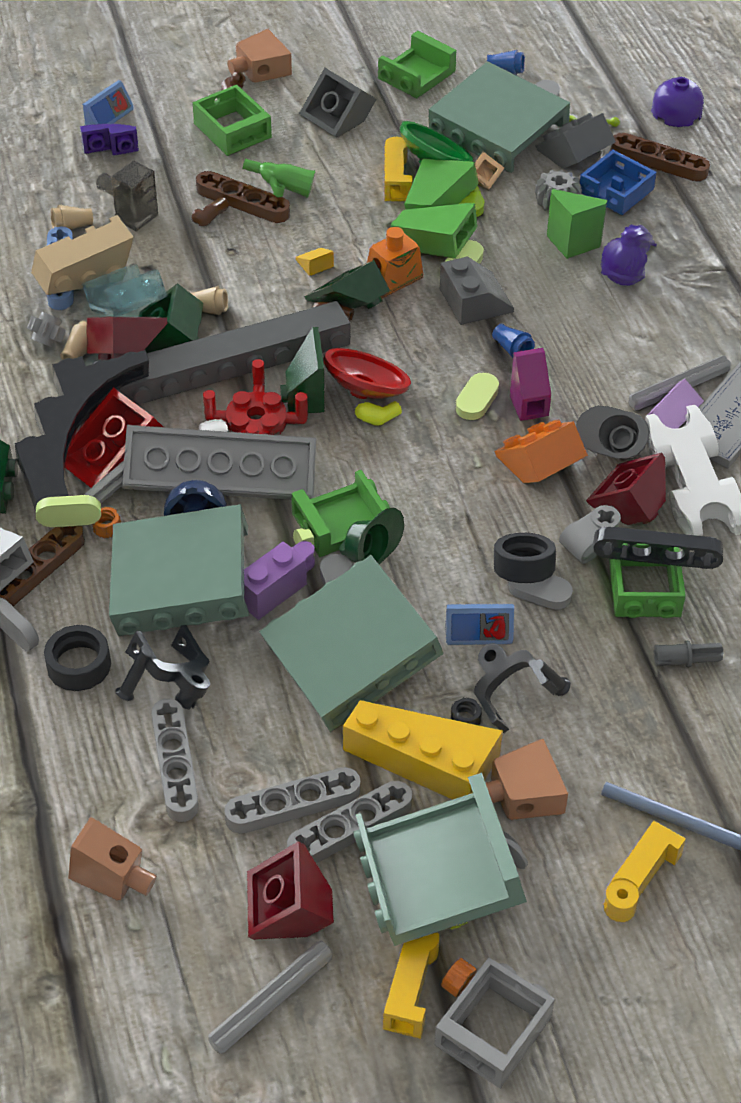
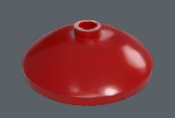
[323,348,411,399]

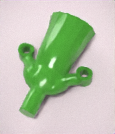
[242,158,316,198]

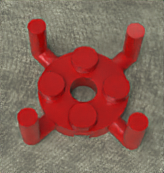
[203,359,308,435]

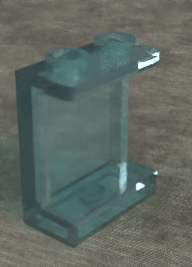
[82,264,168,317]

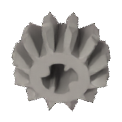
[535,169,582,211]

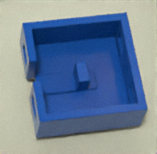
[579,150,657,215]

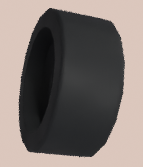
[494,532,556,583]
[44,625,111,691]

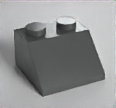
[299,68,377,138]
[439,256,514,325]

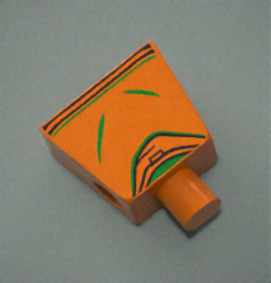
[367,227,424,299]

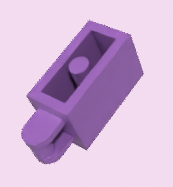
[244,541,315,620]

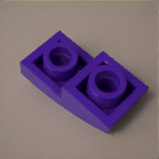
[80,124,139,156]

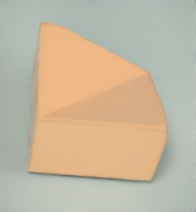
[475,152,504,190]

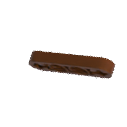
[610,133,710,182]
[196,171,290,223]
[0,526,85,606]

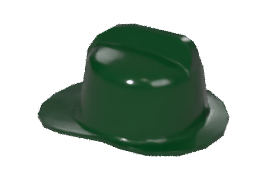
[339,507,405,565]

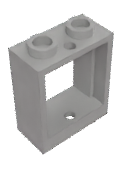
[434,957,555,1089]

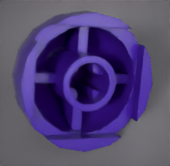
[651,77,704,127]

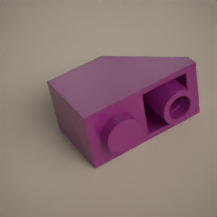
[510,348,552,421]

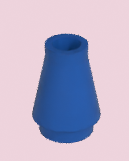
[487,50,525,76]
[492,324,535,358]

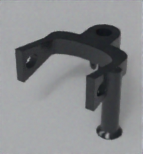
[115,625,210,710]
[474,643,570,733]

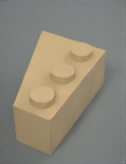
[31,215,134,295]

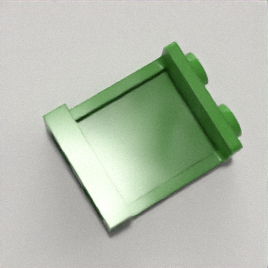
[378,30,457,99]
[292,470,390,558]

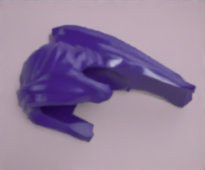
[600,225,657,286]

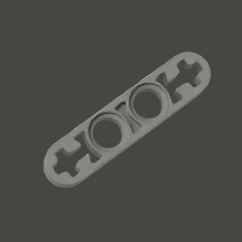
[151,699,199,822]
[225,767,361,834]
[287,781,412,863]

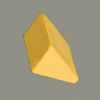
[296,248,334,276]

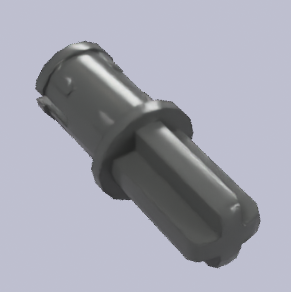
[654,640,724,668]

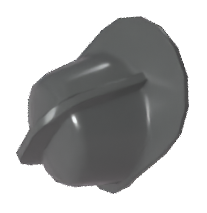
[576,405,650,459]

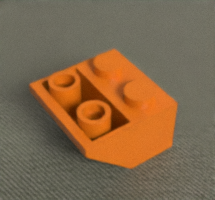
[494,419,588,483]

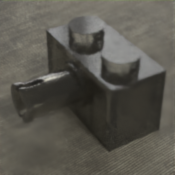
[96,160,158,232]

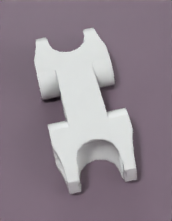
[645,405,741,536]

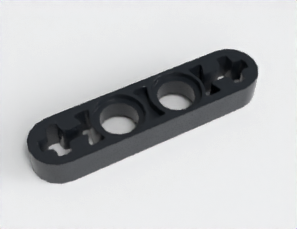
[593,527,724,569]

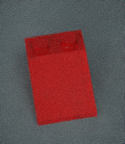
[65,388,165,488]

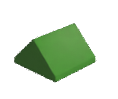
[547,189,607,259]

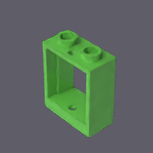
[192,85,272,156]
[609,543,686,618]

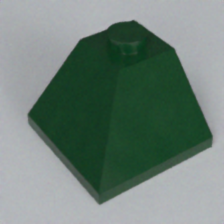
[304,260,390,309]
[280,327,325,414]

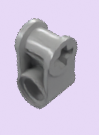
[559,505,621,564]

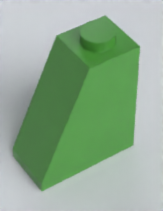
[404,159,479,210]
[390,203,478,258]

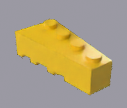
[343,700,503,800]

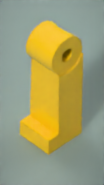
[384,136,412,201]
[604,820,686,922]
[383,932,439,1039]

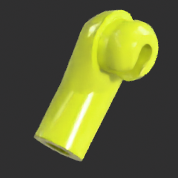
[355,401,402,426]

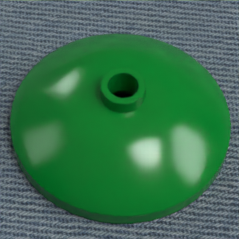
[399,121,473,164]

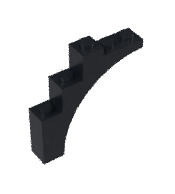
[15,350,149,511]

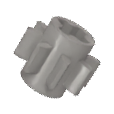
[27,312,66,347]

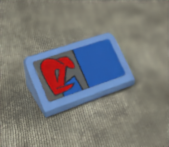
[83,80,134,125]
[445,604,514,645]

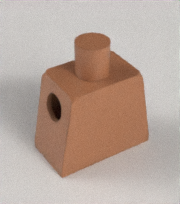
[227,29,292,83]
[486,739,568,820]
[68,817,157,900]

